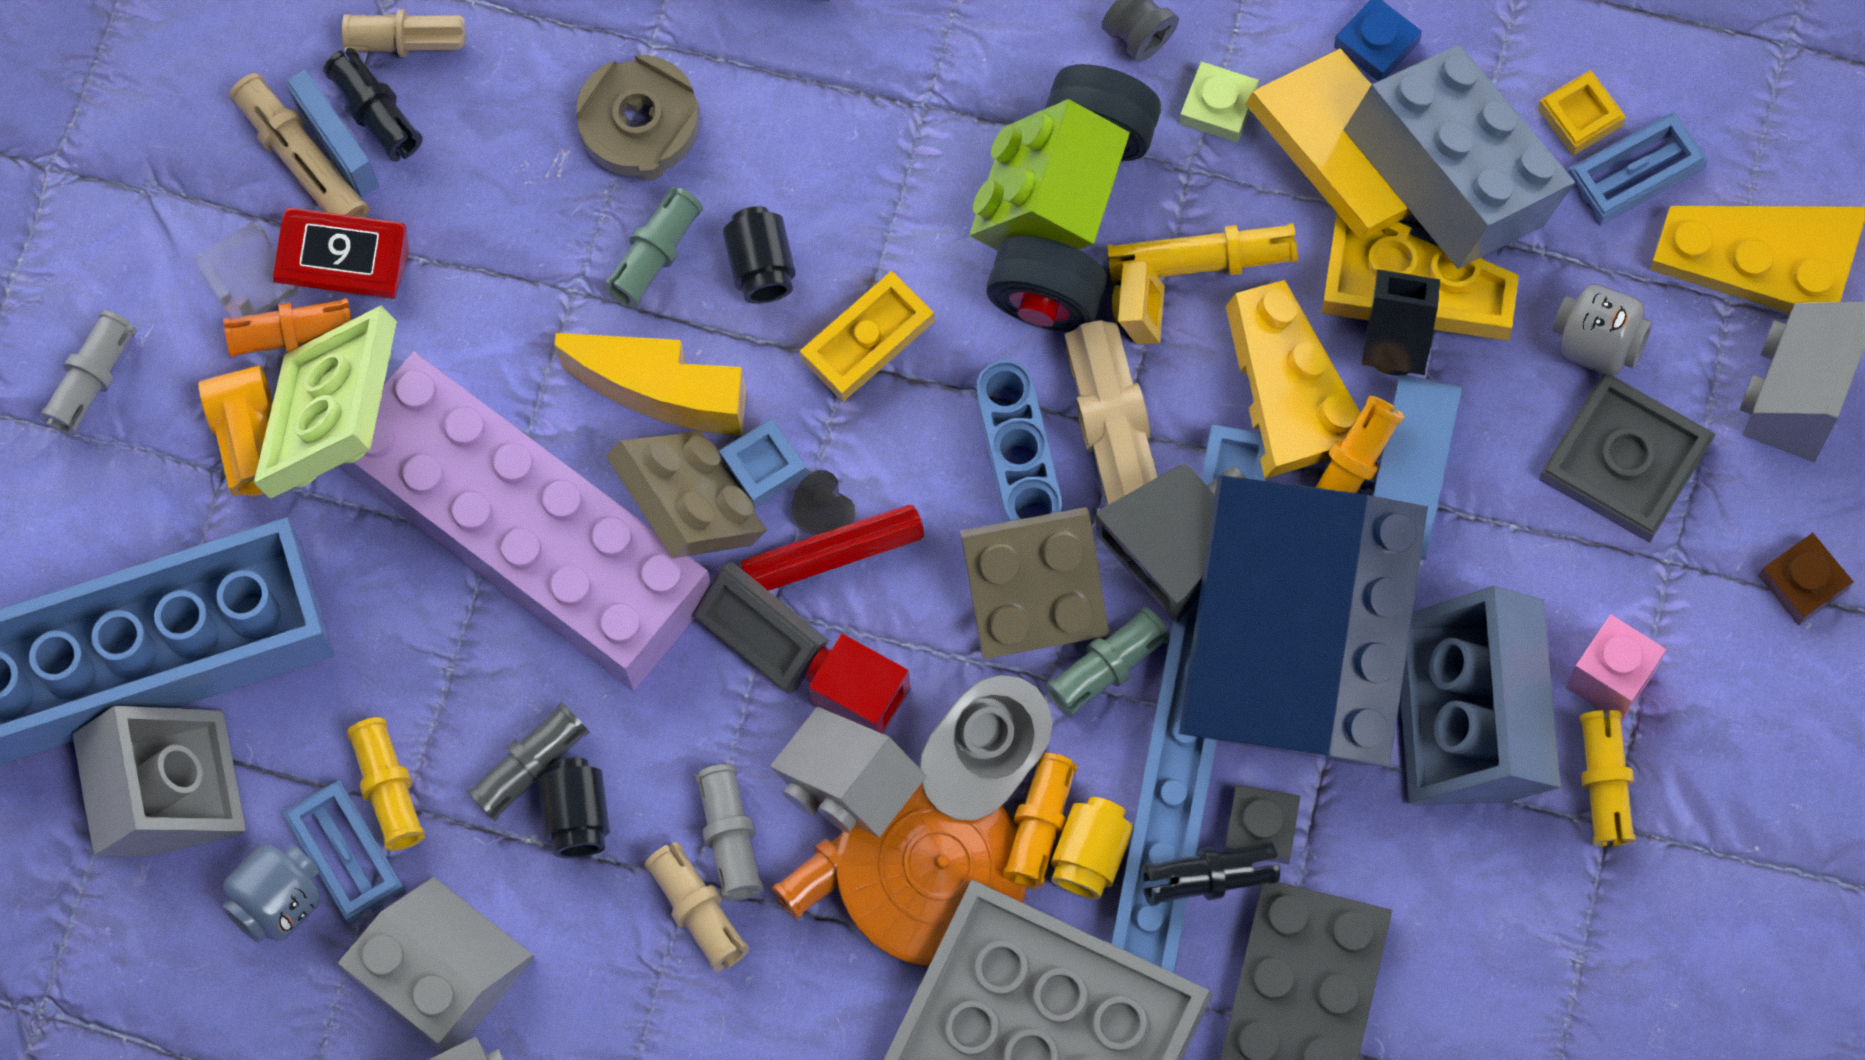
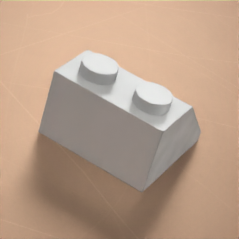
[1739,302,1865,463]
[72,706,246,857]
[338,877,535,1053]

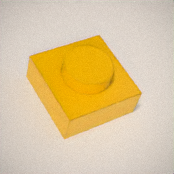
[1112,262,1165,345]

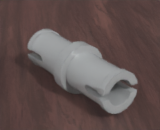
[39,310,137,436]
[695,764,764,901]

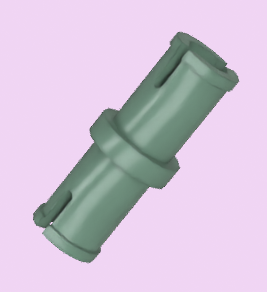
[603,186,703,308]
[1045,607,1170,717]

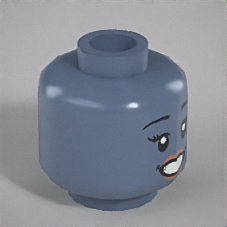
[222,844,320,943]

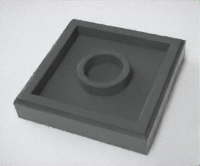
[1539,374,1715,543]

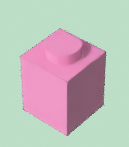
[1566,614,1667,723]

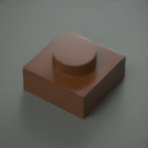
[1759,532,1854,625]

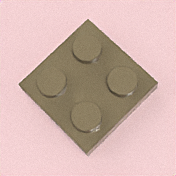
[606,431,767,559]
[960,507,1110,659]

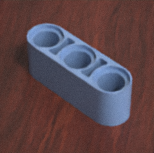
[977,360,1062,522]
[1373,375,1462,560]

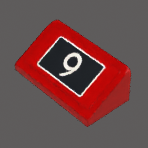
[273,208,409,299]

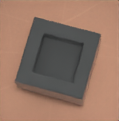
[1225,785,1301,865]

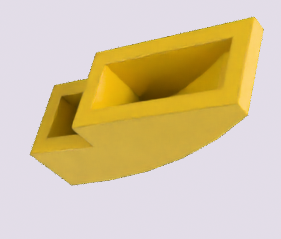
[554,333,746,436]

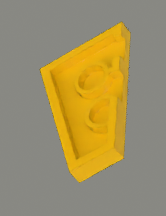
[1650,206,1865,313]
[1322,213,1519,341]

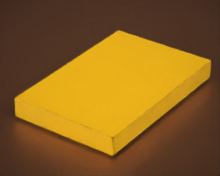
[1245,48,1412,241]

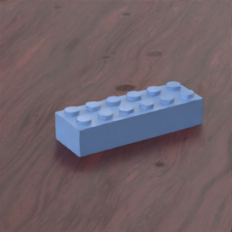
[0,517,335,765]

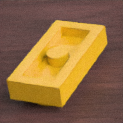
[799,271,935,402]

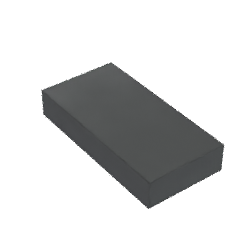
[692,562,829,694]

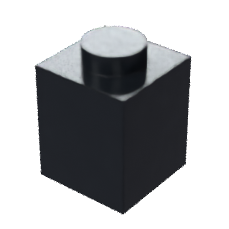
[1362,269,1440,376]

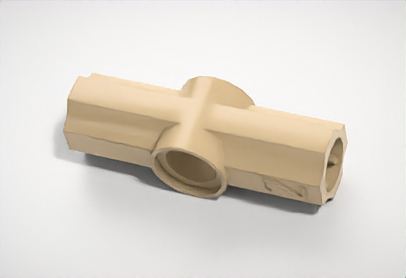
[1065,320,1158,505]

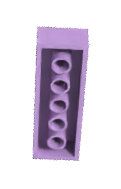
[341,351,711,691]

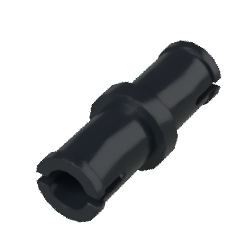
[323,48,423,162]
[1141,841,1280,906]

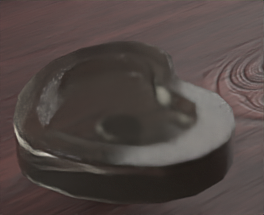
[792,470,856,535]

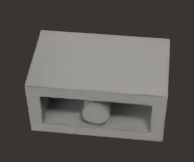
[770,706,927,837]

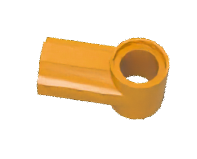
[198,365,273,497]

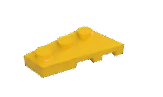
[1225,280,1360,479]

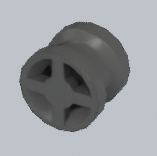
[1102,0,1179,62]

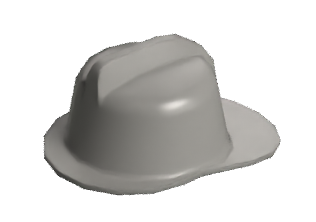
[920,675,1053,821]

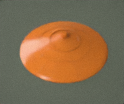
[836,783,1027,966]

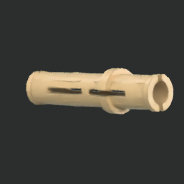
[229,73,369,218]

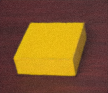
[1538,70,1626,156]

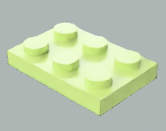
[254,306,397,499]

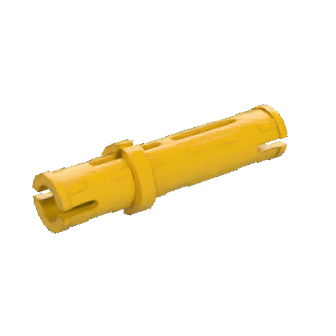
[1107,223,1298,284]

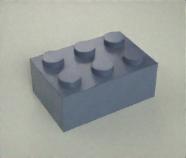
[1343,44,1575,269]

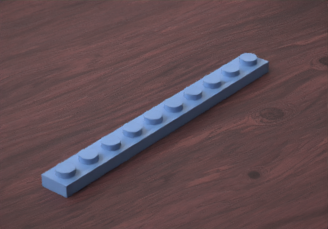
[1111,424,1266,973]

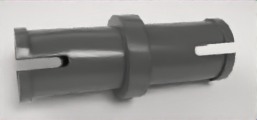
[466,702,590,821]

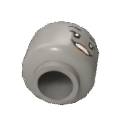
[1553,283,1653,376]

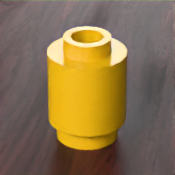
[1051,797,1134,900]

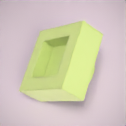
[1180,61,1259,143]

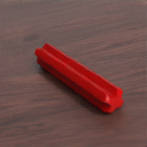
[739,504,924,591]

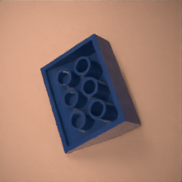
[1179,475,1428,766]

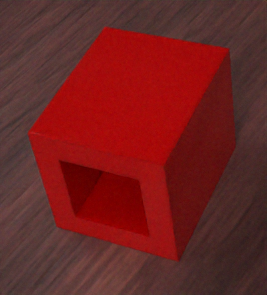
[806,633,911,734]

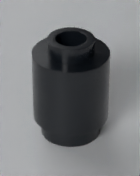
[723,206,796,304]
[538,758,610,858]

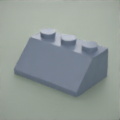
[1400,585,1561,806]

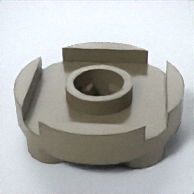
[577,55,700,181]

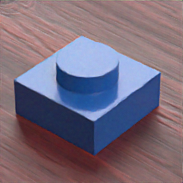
[1334,0,1422,81]

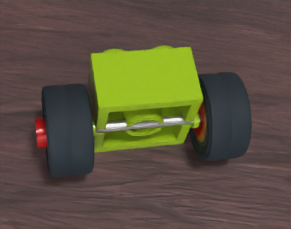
[969,64,1161,332]

